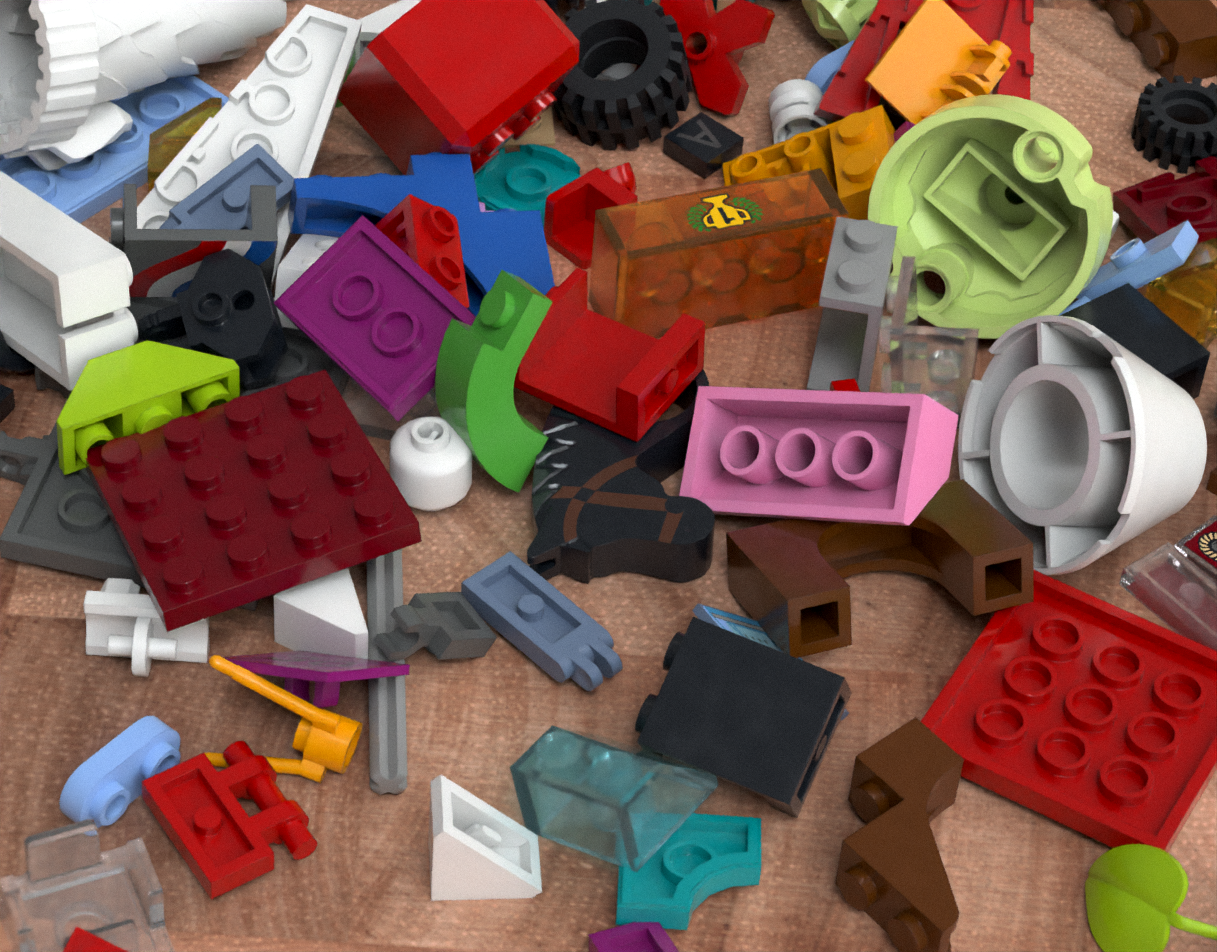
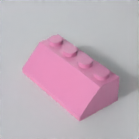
[679,386,959,526]

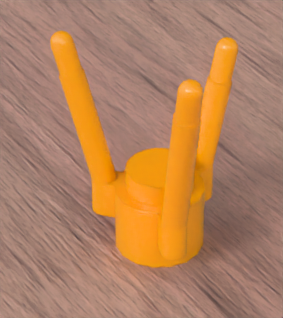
[205,655,362,783]

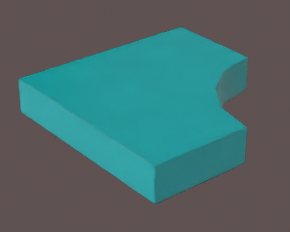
[616,808,761,930]

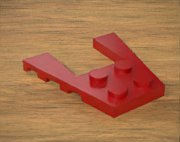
[813,0,1034,122]

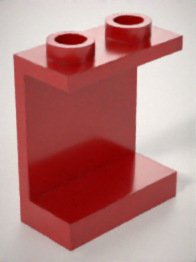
[514,268,705,442]

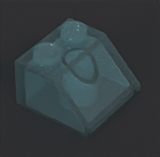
[510,725,719,872]

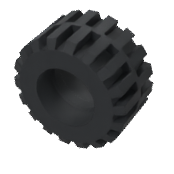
[553,0,692,151]

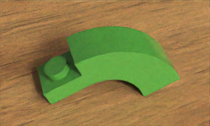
[435,270,553,493]

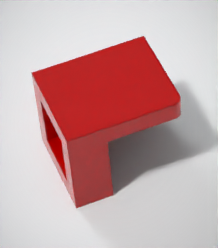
[544,167,638,269]

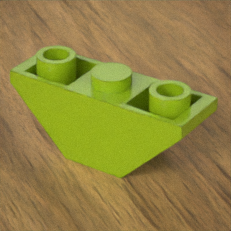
[56,340,240,475]

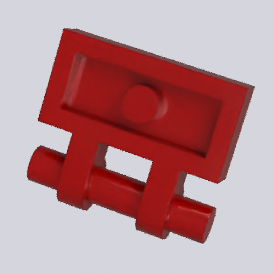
[141,741,317,900]

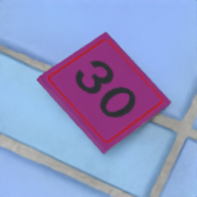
[223,650,410,708]

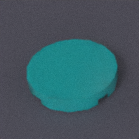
[474,144,581,229]

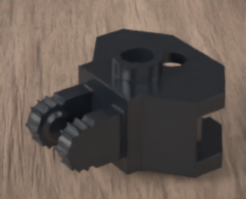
[137,248,288,390]

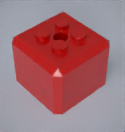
[338,0,580,175]

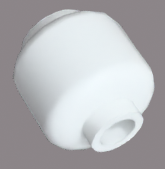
[390,417,472,511]

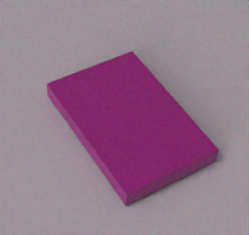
[273,215,476,422]

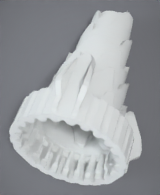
[0,0,287,170]

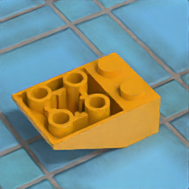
[723,105,895,246]

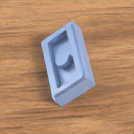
[1077,220,1199,300]

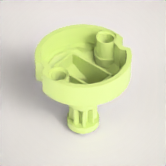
[868,95,1113,339]

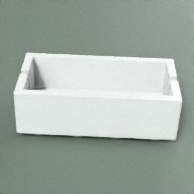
[0,171,138,391]

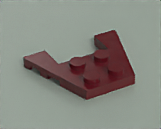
[1113,156,1217,254]

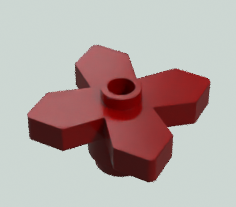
[635,0,775,116]

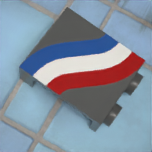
[109,184,278,297]

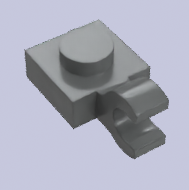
[373,592,497,661]

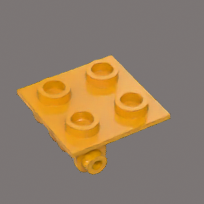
[865,0,1012,125]

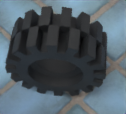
[1131,76,1217,174]

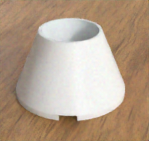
[958,315,1207,575]

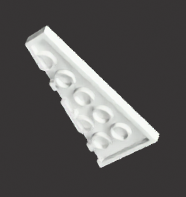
[108,4,362,291]

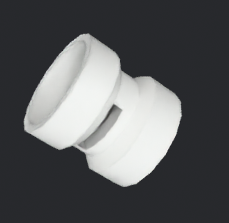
[768,79,828,144]

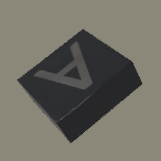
[663,112,744,178]

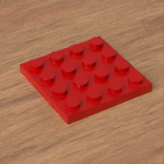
[921,569,1217,852]

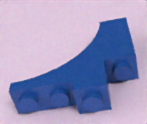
[288,152,555,316]

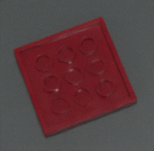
[85,369,422,632]

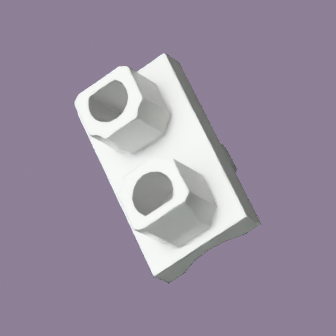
[84,578,210,677]

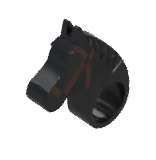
[527,370,715,584]

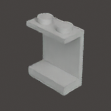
[807,216,898,392]

